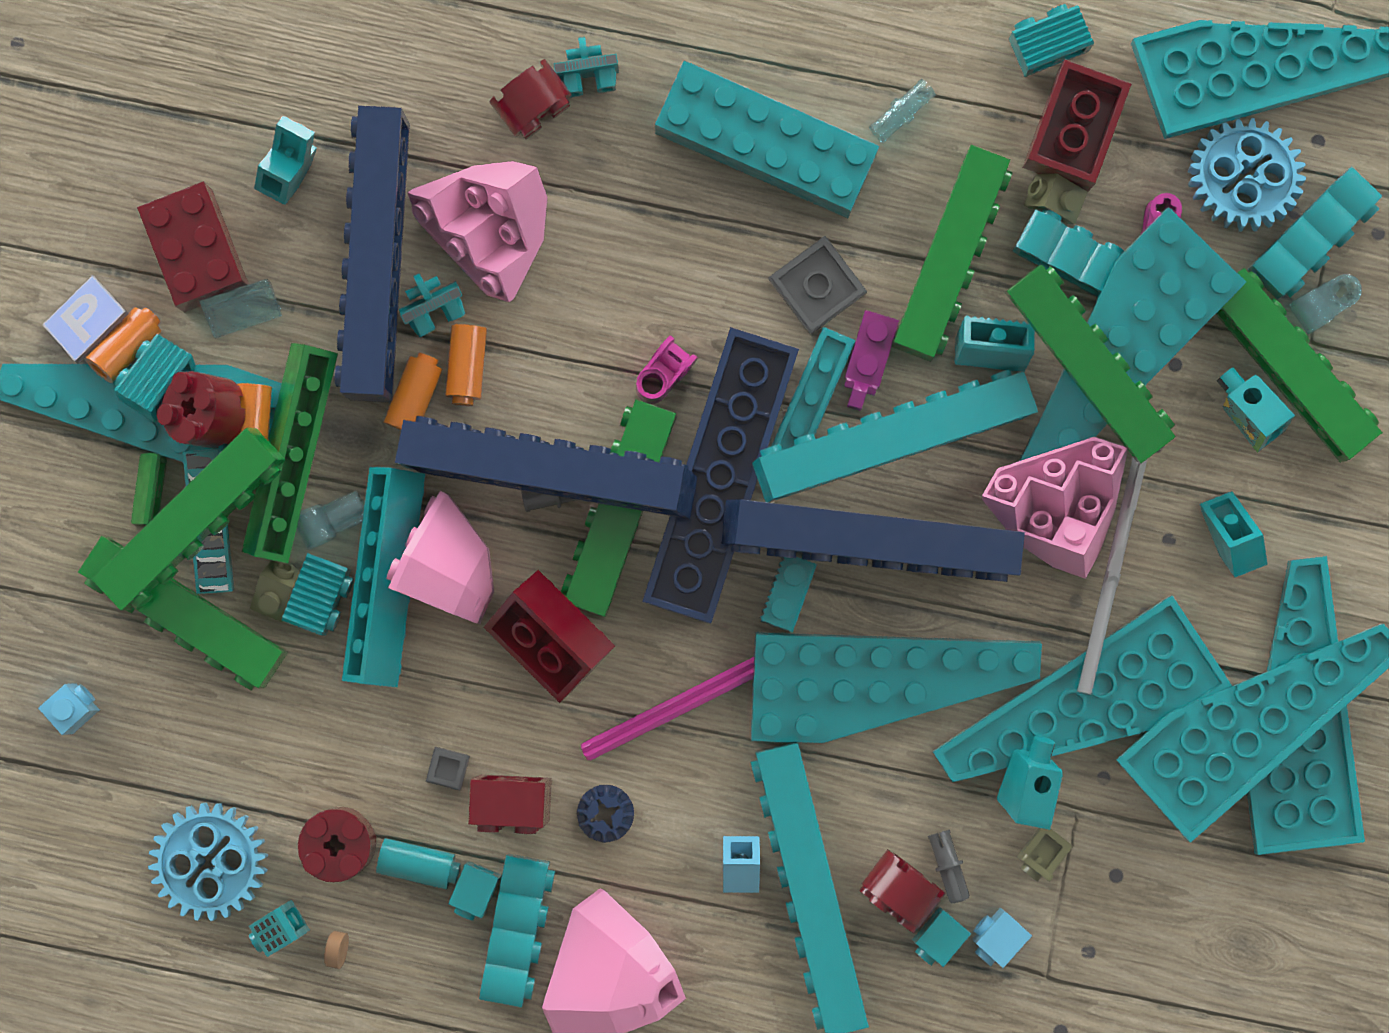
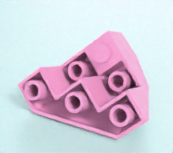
[408,161,547,302]
[982,437,1127,579]
[387,491,494,624]
[542,888,686,1033]

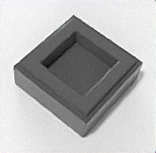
[425,747,470,791]

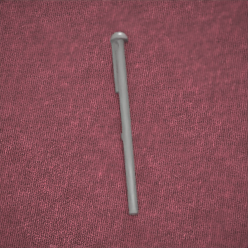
[1077,458,1147,695]

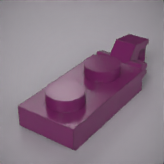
[844,310,899,411]

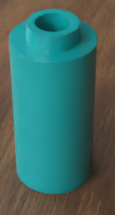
[376,838,461,890]

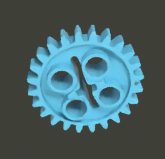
[1188,118,1306,232]
[148,803,268,921]

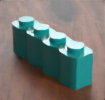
[1247,167,1382,300]
[1013,209,1124,297]
[479,854,555,1007]

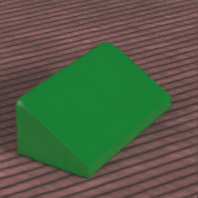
[131,453,167,526]

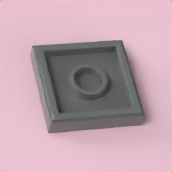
[768,236,867,335]

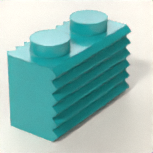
[1009,4,1094,77]
[955,315,1035,372]
[114,334,196,422]
[281,553,354,636]
[759,557,817,633]

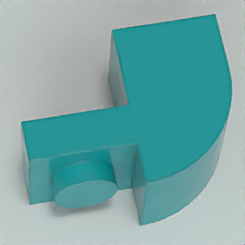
[254,116,317,205]

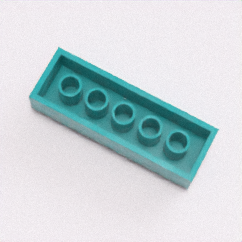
[655,60,879,219]

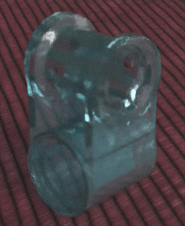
[1288,274,1362,335]

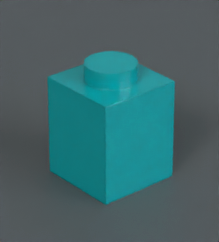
[448,861,501,921]
[912,907,971,967]

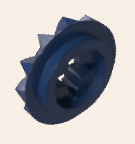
[577,785,634,843]

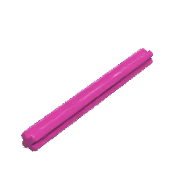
[581,657,754,760]

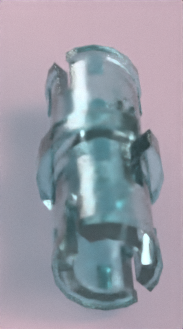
[869,79,936,143]

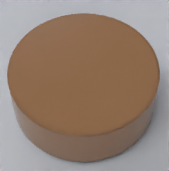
[324,931,349,969]

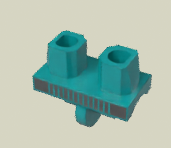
[553,37,619,98]
[399,273,465,337]

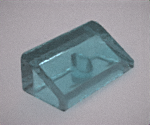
[200,279,282,339]

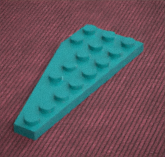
[1131,20,1389,139]
[1018,207,1246,462]
[0,364,282,462]
[1247,556,1365,855]
[932,595,1232,782]
[1116,624,1389,843]
[751,632,1042,743]

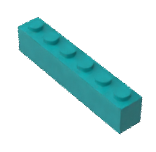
[342,467,425,687]

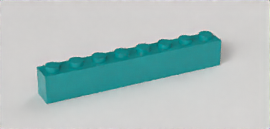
[752,369,1038,503]
[751,742,869,1033]

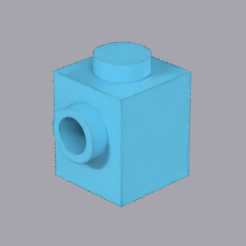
[38,683,100,735]
[723,836,760,893]
[972,908,1032,968]

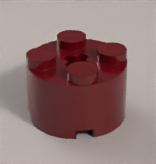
[489,59,571,140]
[157,371,245,449]
[298,807,376,882]
[859,849,946,934]

